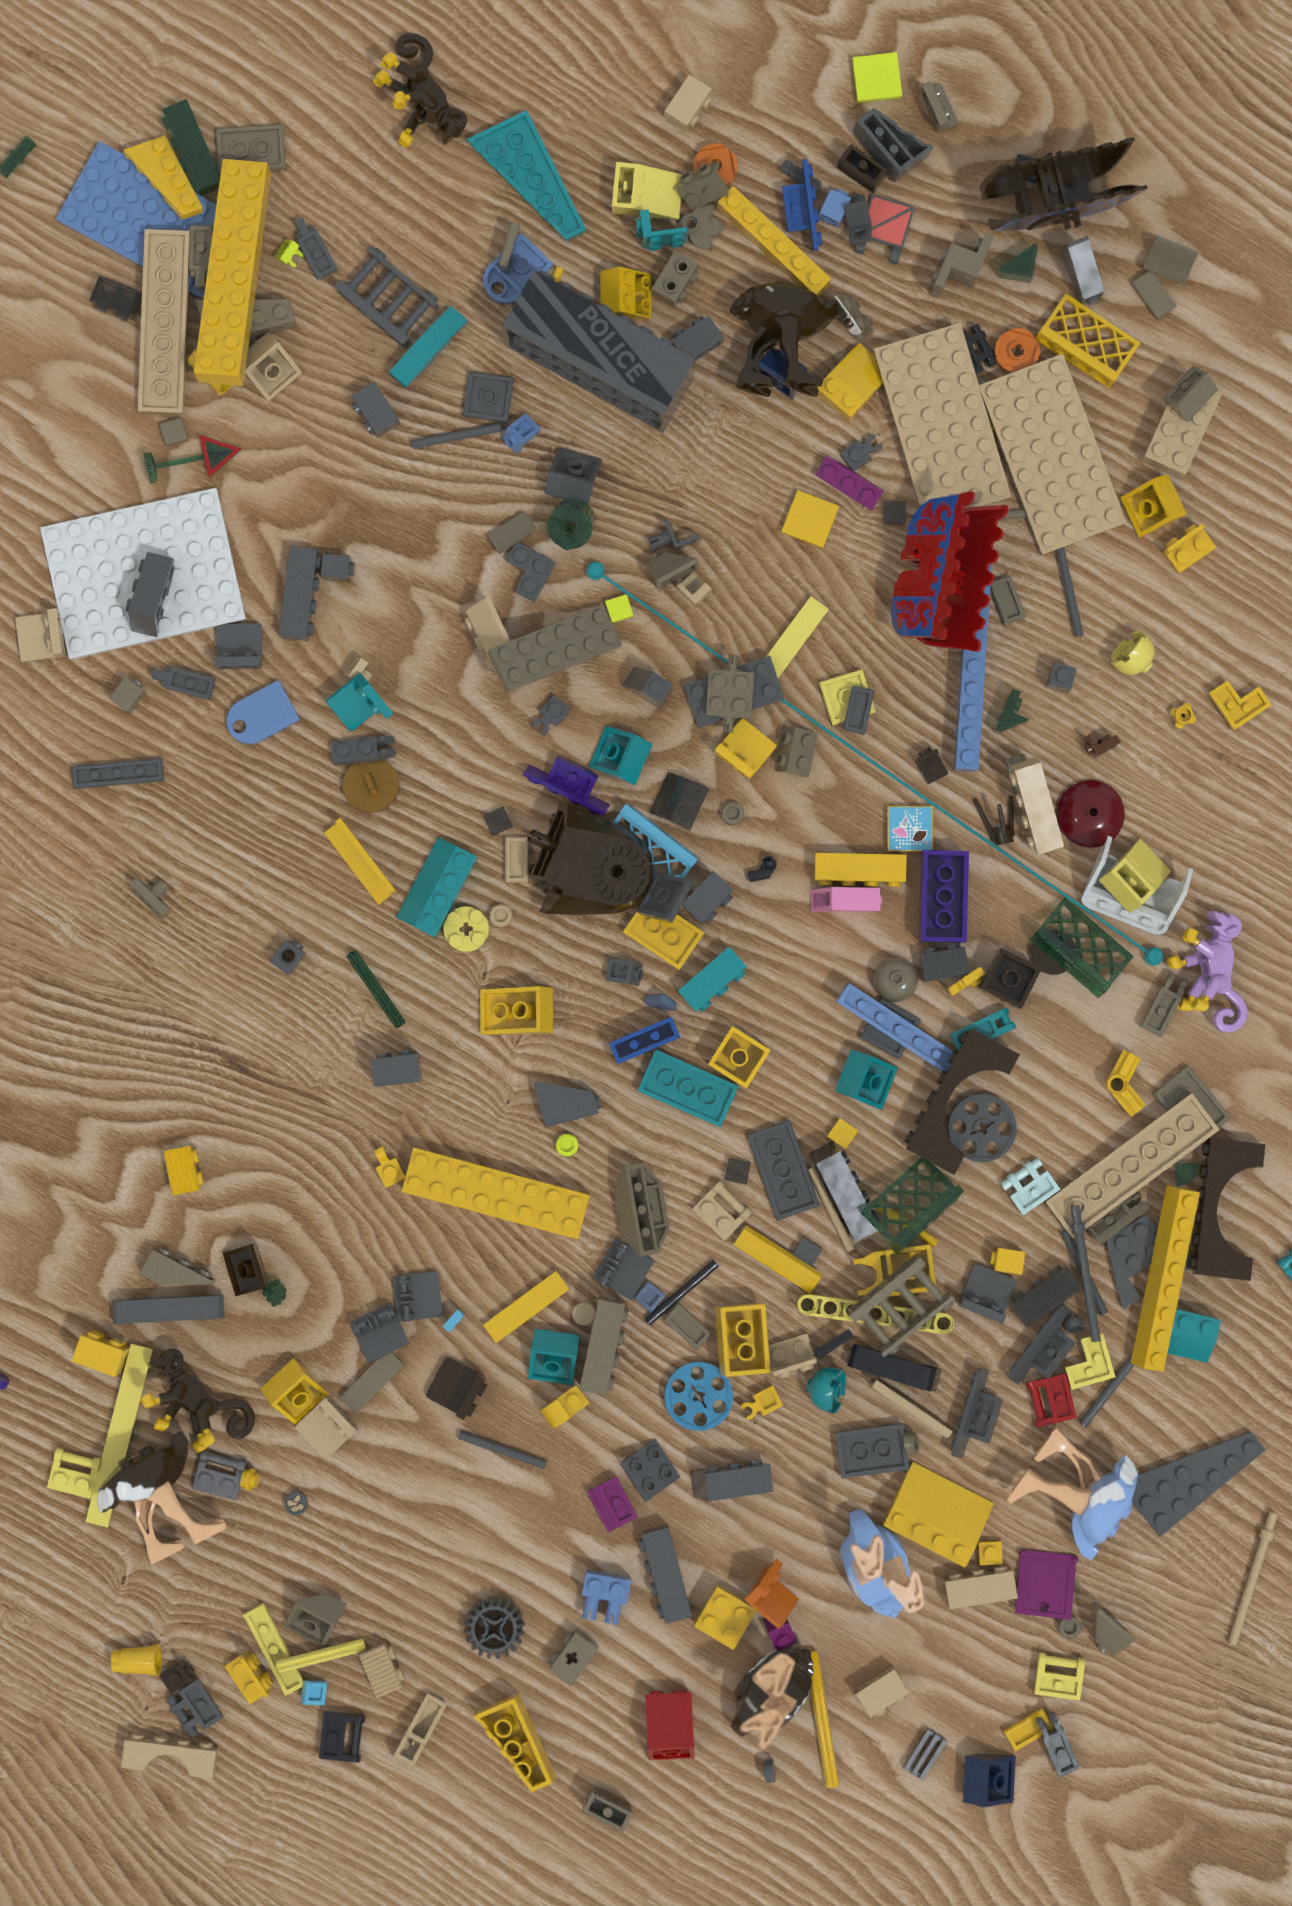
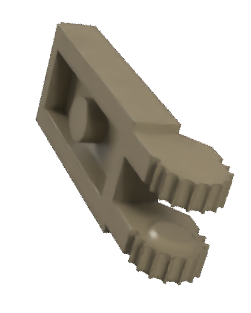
[1140,972,1188,1037]
[1087,1191,1150,1245]

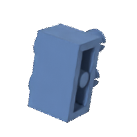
[582,1569,631,1625]

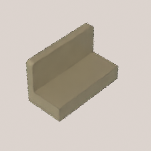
[1143,236,1198,285]
[1162,365,1218,422]

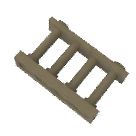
[847,1253,955,1357]

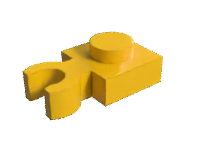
[947,967,985,996]
[740,1385,783,1420]

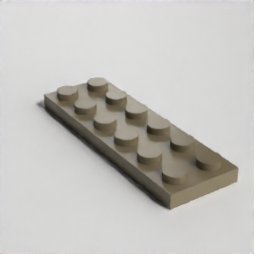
[487,604,622,693]

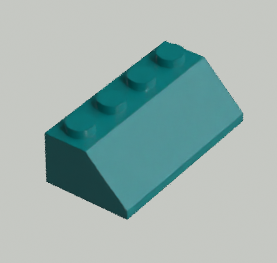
[396,838,478,938]

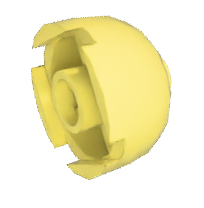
[1110,630,1155,676]

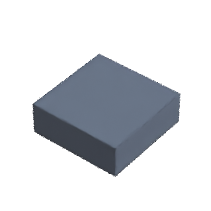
[634,1281,666,1313]

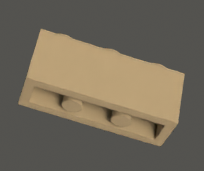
[943,1565,1018,1609]

